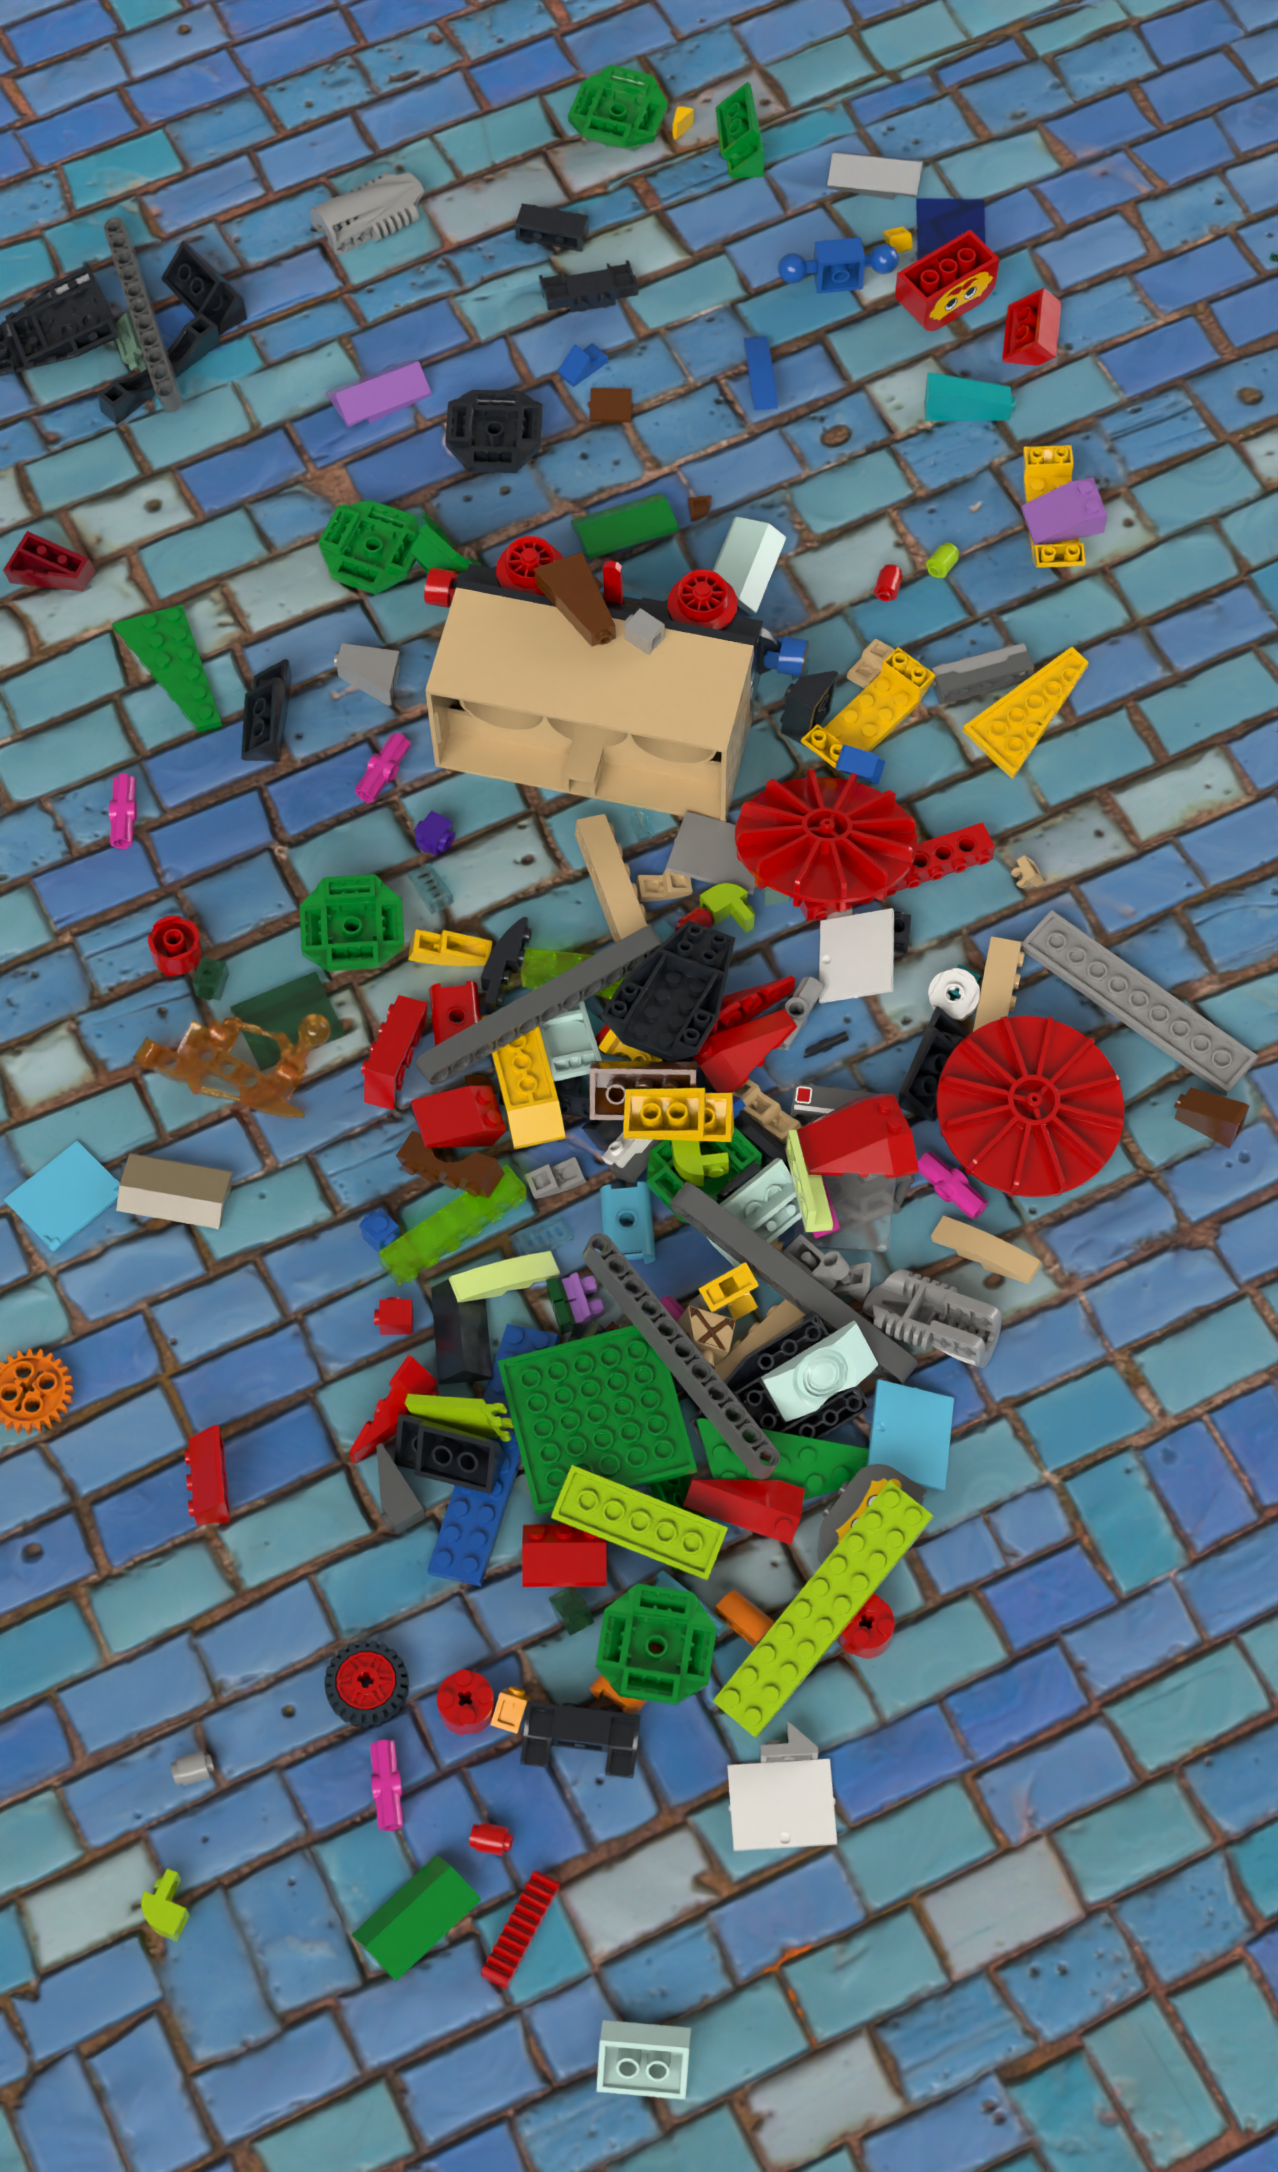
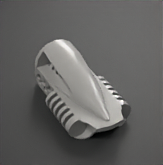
[310,172,425,255]
[862,1269,1001,1369]

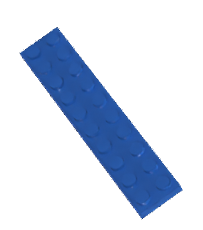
[427,1324,560,1586]

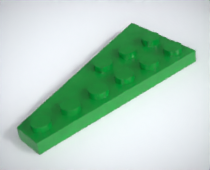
[112,604,222,733]

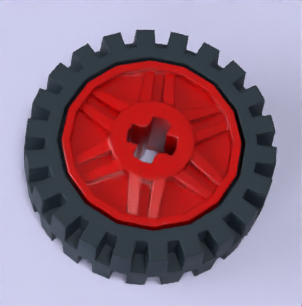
[324,1640,409,1728]

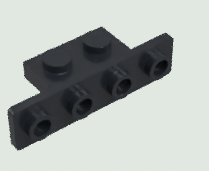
[499,1076,590,1118]
[734,1110,791,1174]

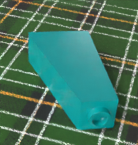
[924,373,1016,421]

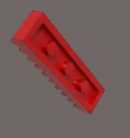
[481,1870,561,1990]

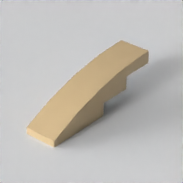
[705,1078,801,1145]
[931,1216,1042,1284]

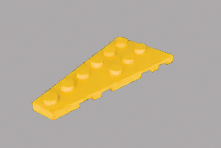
[963,647,1089,780]

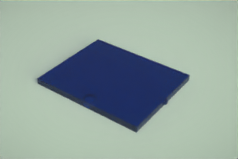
[916,198,986,261]

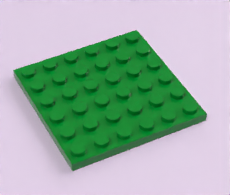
[497,1325,697,1515]

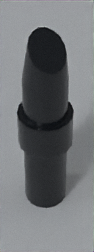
[803,1031,849,1058]
[717,1162,760,1199]

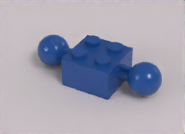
[778,237,899,294]

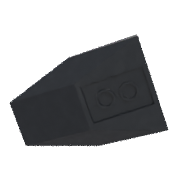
[689,1311,871,1443]

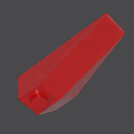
[708,976,795,1038]
[692,1009,797,1093]
[349,1354,440,1464]
[683,1479,805,1545]

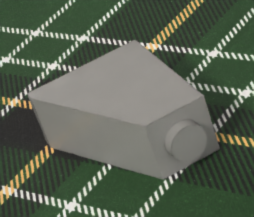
[334,643,401,705]

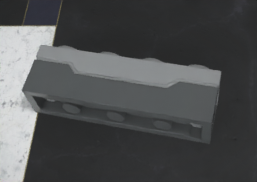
[931,643,1034,705]

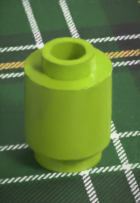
[926,543,959,578]

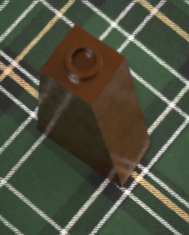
[534,552,616,647]

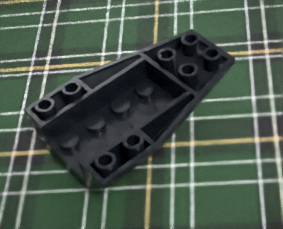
[601,920,735,1062]

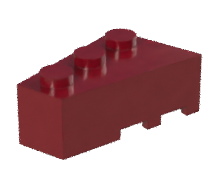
[3,531,95,591]

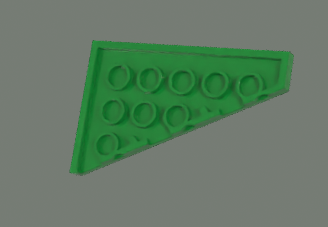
[695,1417,869,1523]

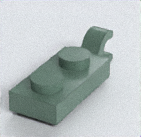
[116,313,147,373]

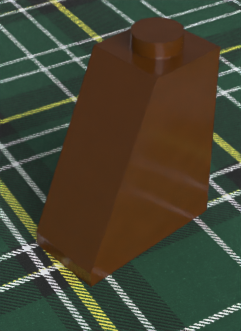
[1174,1087,1250,1149]

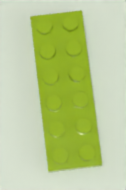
[551,1465,728,1581]

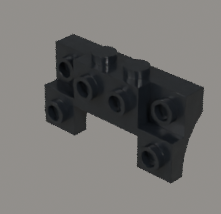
[539,260,638,313]
[520,1701,641,1779]

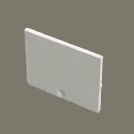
[819,908,894,1003]
[727,1759,837,1851]

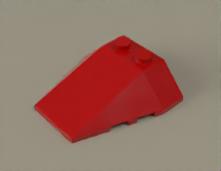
[797,1093,919,1178]

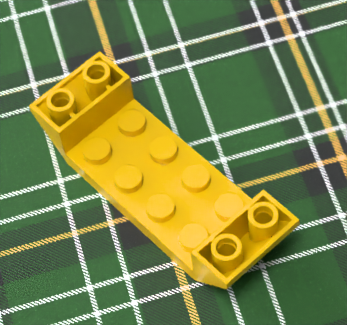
[1023,445,1086,568]
[801,647,936,771]
[481,1015,566,1149]

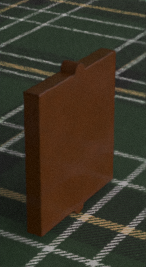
[588,388,633,423]

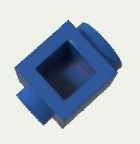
[359,1209,401,1256]

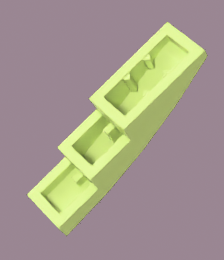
[449,1251,560,1302]

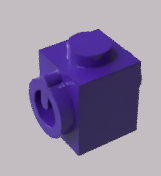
[414,810,456,856]

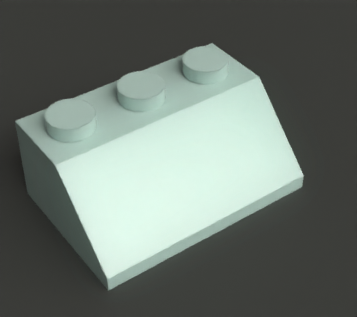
[596,2020,691,2099]

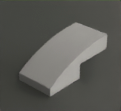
[525,1157,587,1199]

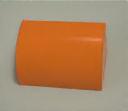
[715,1589,775,1648]

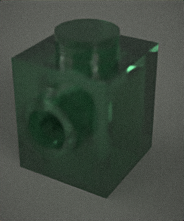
[193,957,229,1001]
[548,1587,594,1636]

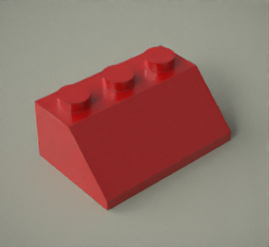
[1002,287,1061,366]
[184,1425,230,1526]
[522,1524,607,1587]

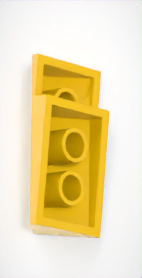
[623,1088,734,1142]

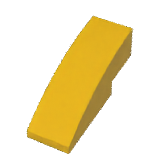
[408,929,492,966]

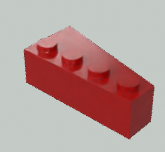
[361,995,428,1111]

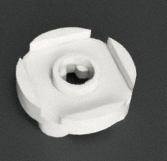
[928,968,980,1021]

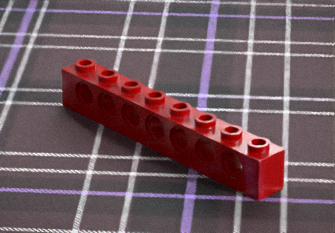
[799,822,995,922]

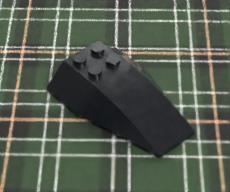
[0,266,120,377]

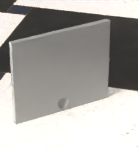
[666,811,756,895]

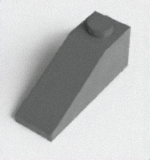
[377,1443,425,1535]

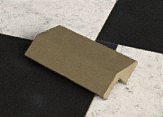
[116,1153,233,1229]

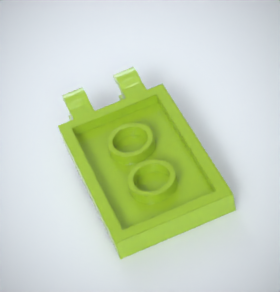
[405,1394,514,1441]

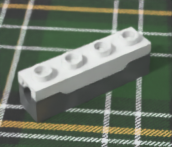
[602,1132,663,1183]

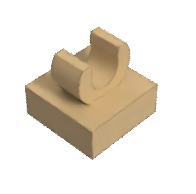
[1011,855,1045,888]

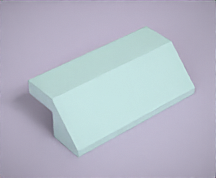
[713,517,786,615]
[708,1158,802,1268]

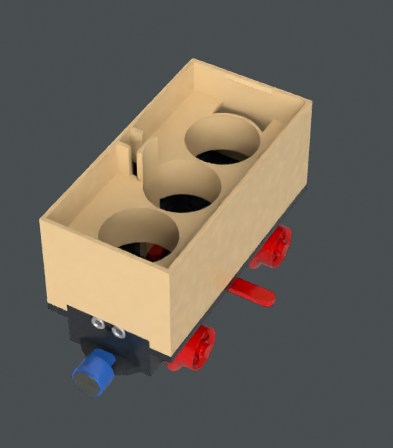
[424,536,809,822]

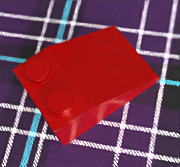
[411,1086,506,1148]

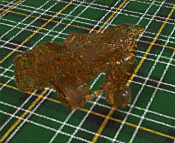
[133,1014,331,1118]

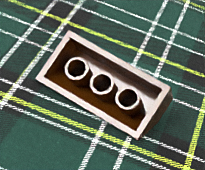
[590,1061,697,1120]

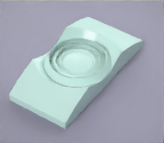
[539,1001,602,1081]
[761,1321,879,1421]

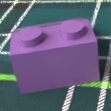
[1021,478,1107,546]

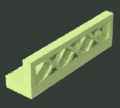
[786,1130,833,1232]

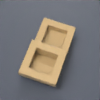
[847,638,895,689]
[636,870,692,902]

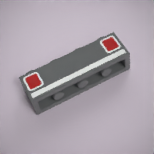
[791,1083,899,1125]

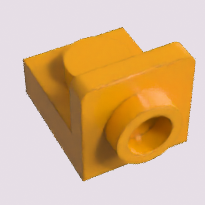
[490,1686,531,1734]

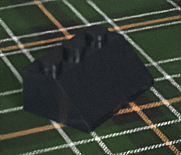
[780,671,838,747]

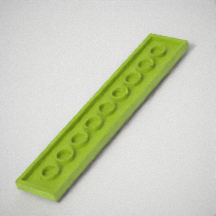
[713,1480,934,1738]

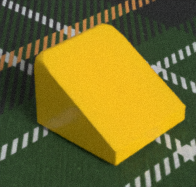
[673,106,694,139]
[882,226,913,253]

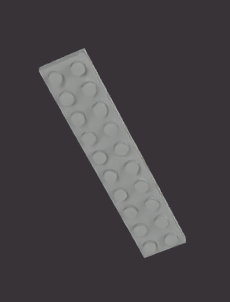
[1020,910,1258,1096]

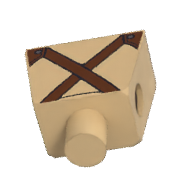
[677,1306,735,1369]

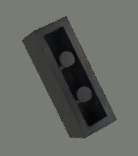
[515,203,589,252]

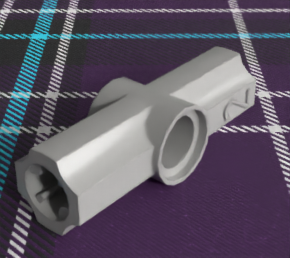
[778,977,824,1051]

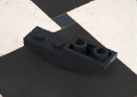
[481,917,532,1015]

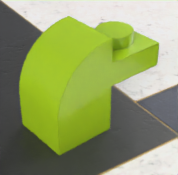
[700,883,755,933]
[672,1140,729,1186]
[141,1868,190,1942]

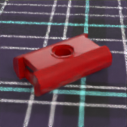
[429,981,481,1046]

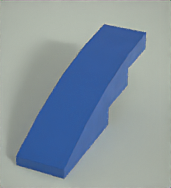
[744,336,778,410]

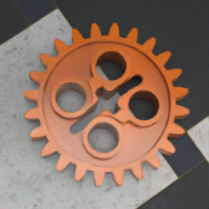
[0,1348,75,1435]

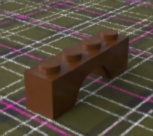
[396,1131,505,1199]

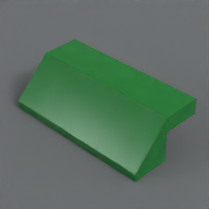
[570,493,679,559]
[351,1854,482,1981]

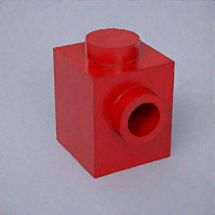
[374,1297,413,1335]

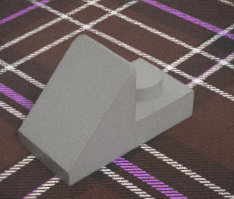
[830,1262,871,1302]
[760,1722,818,1763]

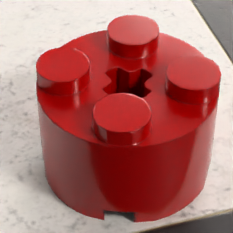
[148,915,203,976]
[838,1594,895,1659]
[437,1669,495,1735]

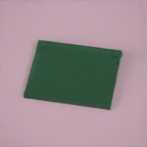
[230,972,346,1071]

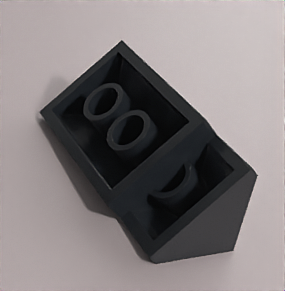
[161,241,247,335]
[241,659,292,761]
[898,1006,969,1122]
[431,1279,493,1385]
[394,1413,506,1494]

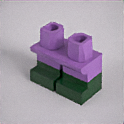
[546,1272,604,1335]

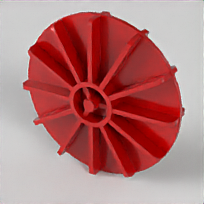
[735,769,917,911]
[936,1016,1124,1198]

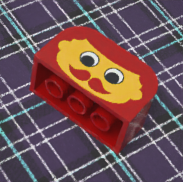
[895,230,999,332]

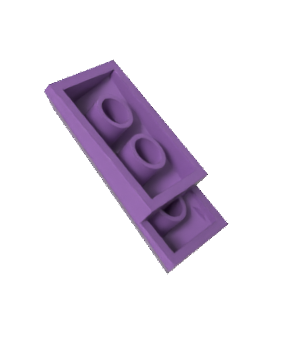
[326,360,431,427]

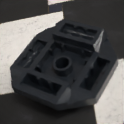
[445,390,543,474]

